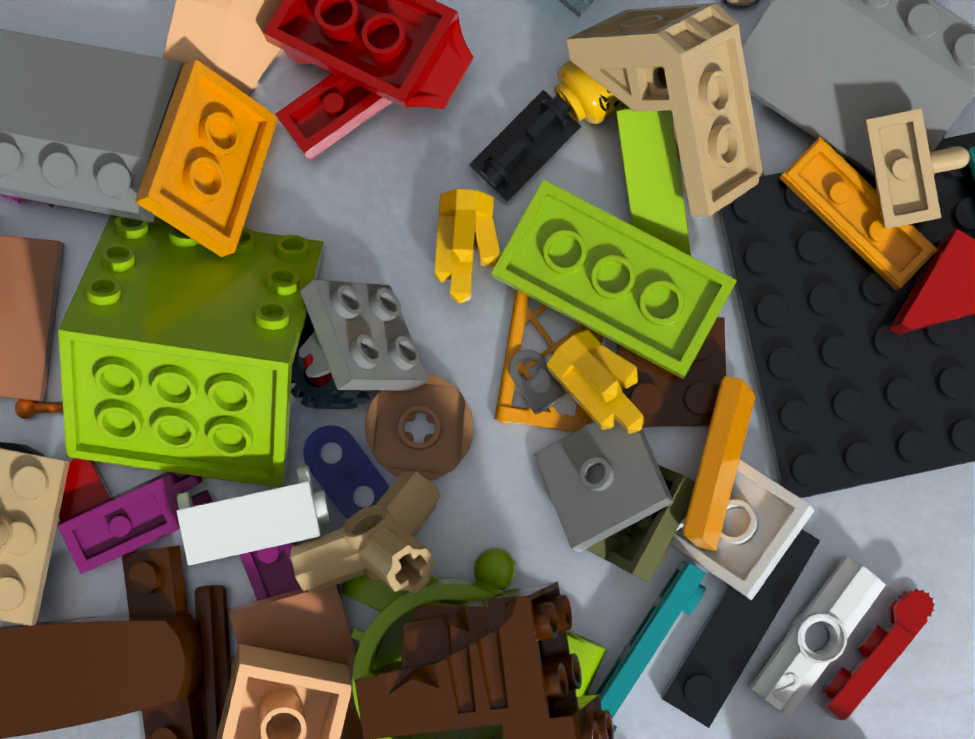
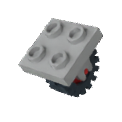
[291,280,428,409]

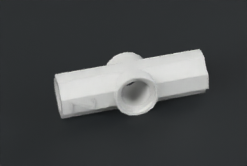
[749,556,886,718]

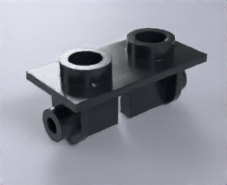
[469,90,581,202]

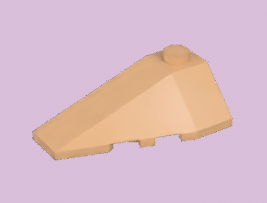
[163,0,283,97]

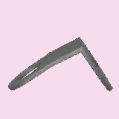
[509,350,570,415]

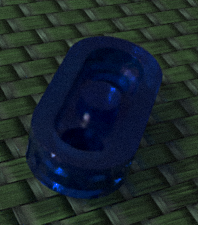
[303,425,389,519]

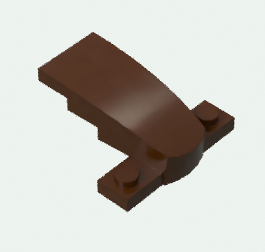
[0,545,205,739]

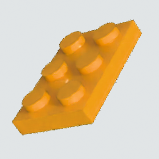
[135,59,278,257]

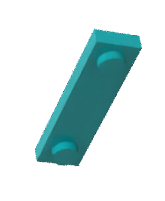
[595,561,706,733]

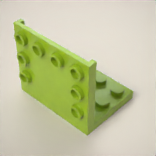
[58,215,324,488]

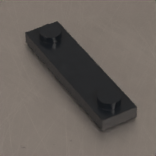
[660,529,820,728]

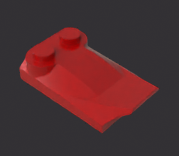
[263,0,474,110]

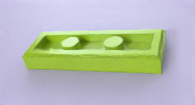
[616,106,691,256]

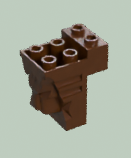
[354,581,614,739]

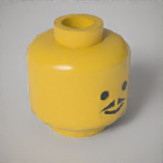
[554,60,626,124]

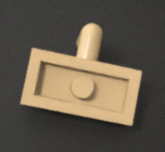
[864,108,970,229]

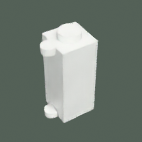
[176,465,332,566]

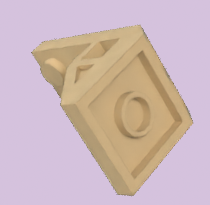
[566,3,764,217]

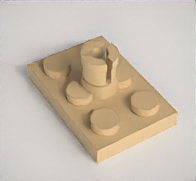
[0,448,70,626]

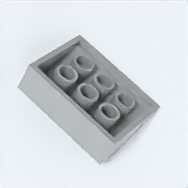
[742,0,975,177]
[0,29,184,223]

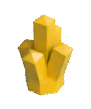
[434,189,501,303]
[546,330,644,434]

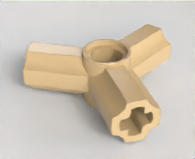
[290,471,441,594]

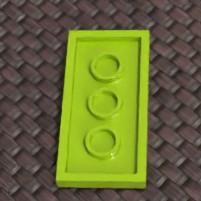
[491,179,737,379]

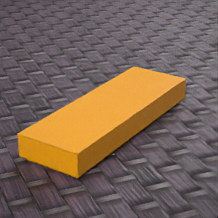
[779,136,938,290]
[682,376,756,551]

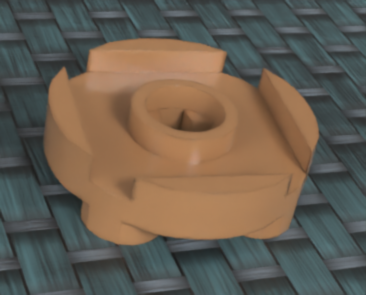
[365,373,474,481]

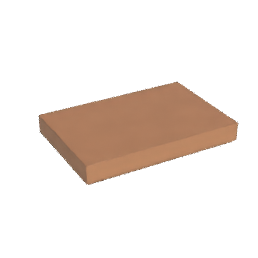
[0,235,64,402]
[228,584,363,739]

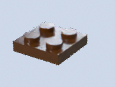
[616,317,726,428]

